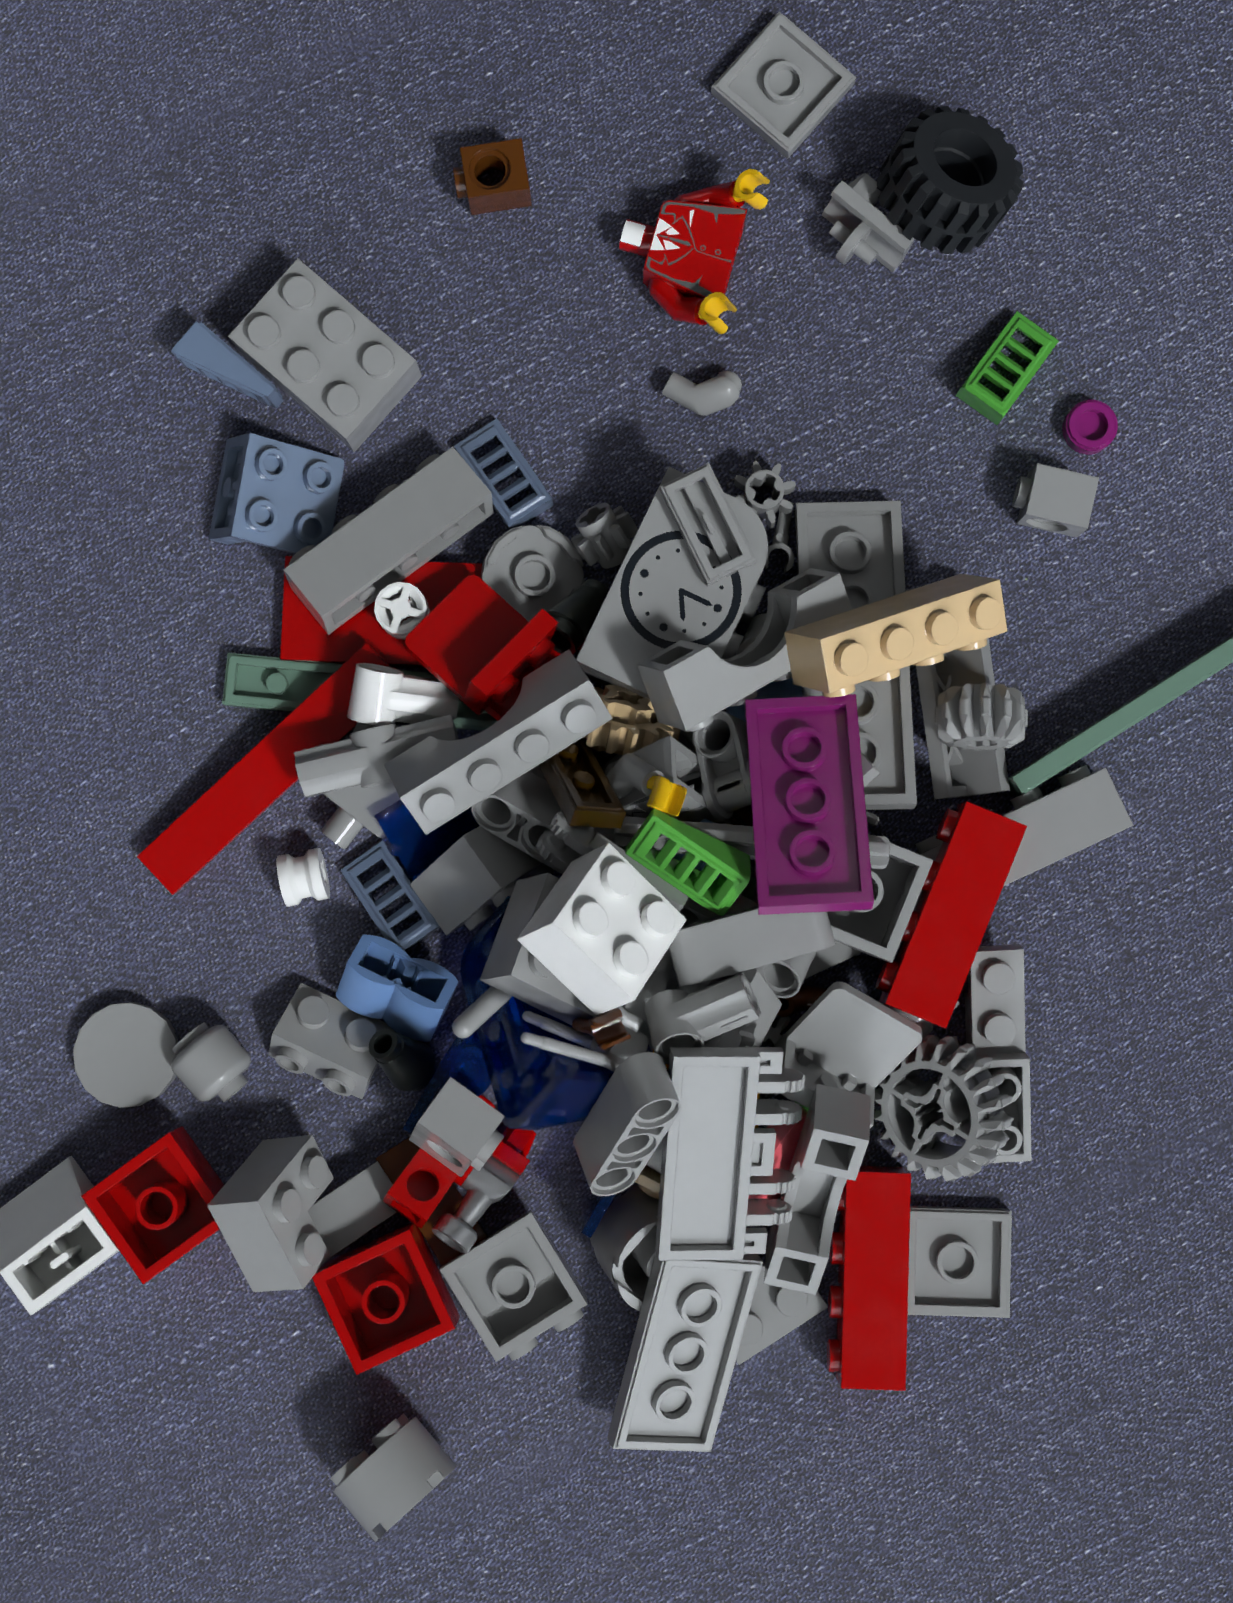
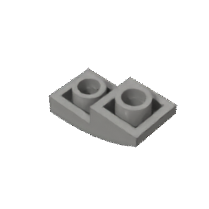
[308,1161,398,1264]

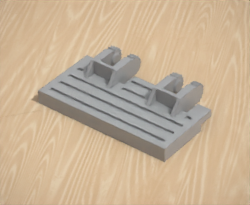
[655,1047,805,1261]

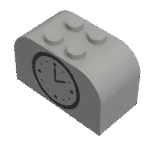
[576,467,768,699]

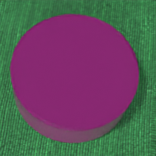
[1062,400,1118,455]

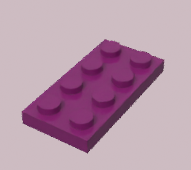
[745,694,874,915]

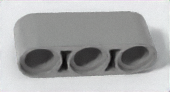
[669,905,836,986]
[573,1052,681,1196]

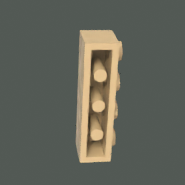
[784,574,1007,698]

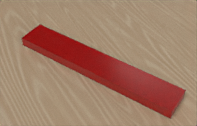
[137,643,390,895]

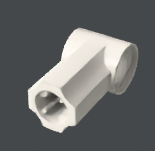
[347,663,459,726]

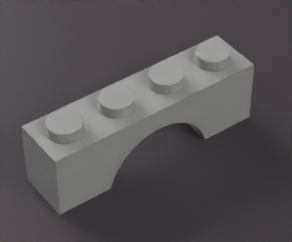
[637,568,852,732]
[384,649,613,835]
[763,1084,871,1295]

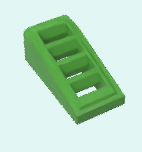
[956,311,1059,426]
[625,808,750,916]

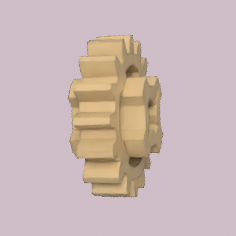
[583,685,681,756]

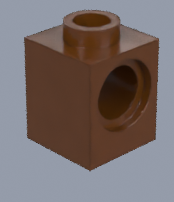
[453,138,532,215]

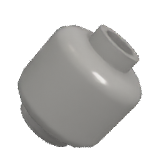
[171,1022,251,1102]

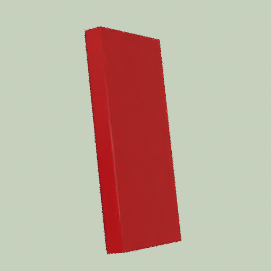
[280,556,482,667]

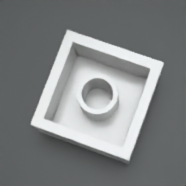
[517,843,687,1016]

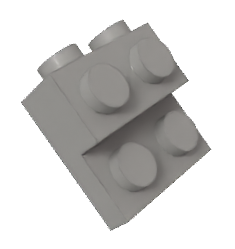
[440,1210,588,1362]

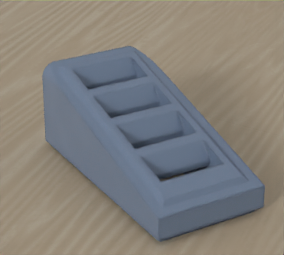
[171,321,283,408]
[454,418,553,531]
[340,840,440,952]

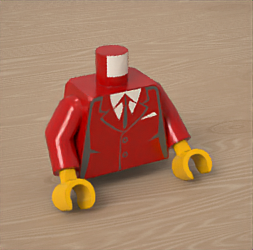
[619,169,770,334]

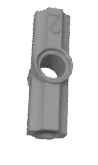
[294,715,459,798]

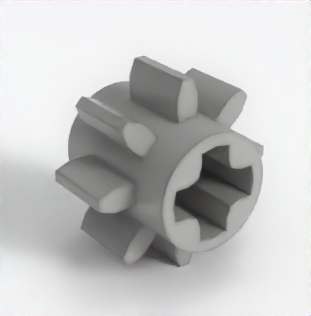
[734,461,796,528]
[571,503,638,569]

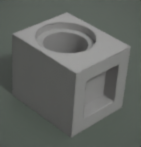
[1012,463,1099,538]

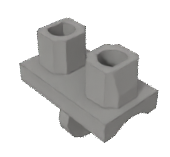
[822,173,915,273]

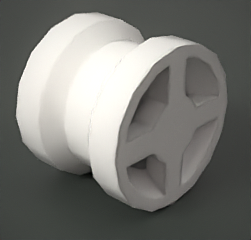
[374,582,430,640]
[276,848,330,907]

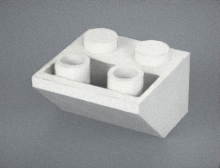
[0,1156,119,1316]

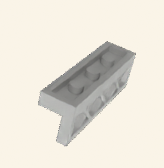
[906,587,1010,799]

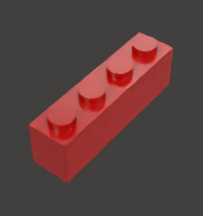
[876,801,1027,1028]
[827,1166,911,1391]

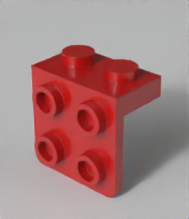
[404,575,559,716]

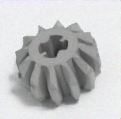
[935,682,1028,751]

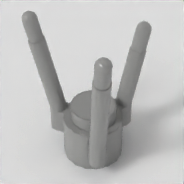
[521,1006,649,1072]

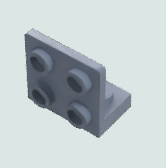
[208,433,344,554]

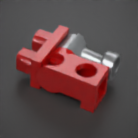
[382,1091,536,1254]

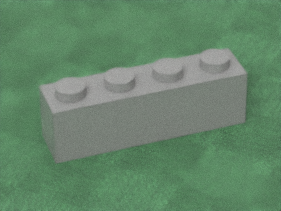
[283,447,494,635]

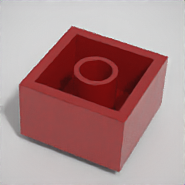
[81,1126,224,1284]
[312,1222,460,1375]

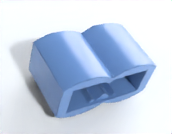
[335,934,459,1042]

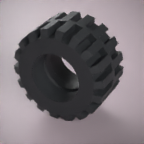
[877,106,1023,254]

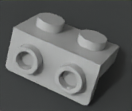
[269,983,394,1099]

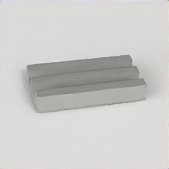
[660,463,757,587]

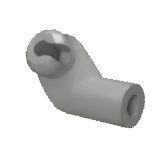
[662,370,742,416]

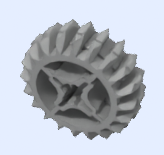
[874,1035,1015,1181]

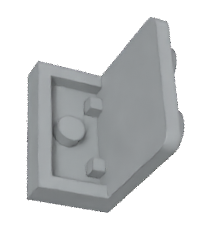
[775,982,922,1128]

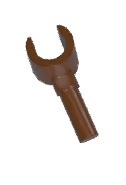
[572,1007,631,1050]

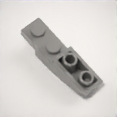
[964,944,1032,1163]

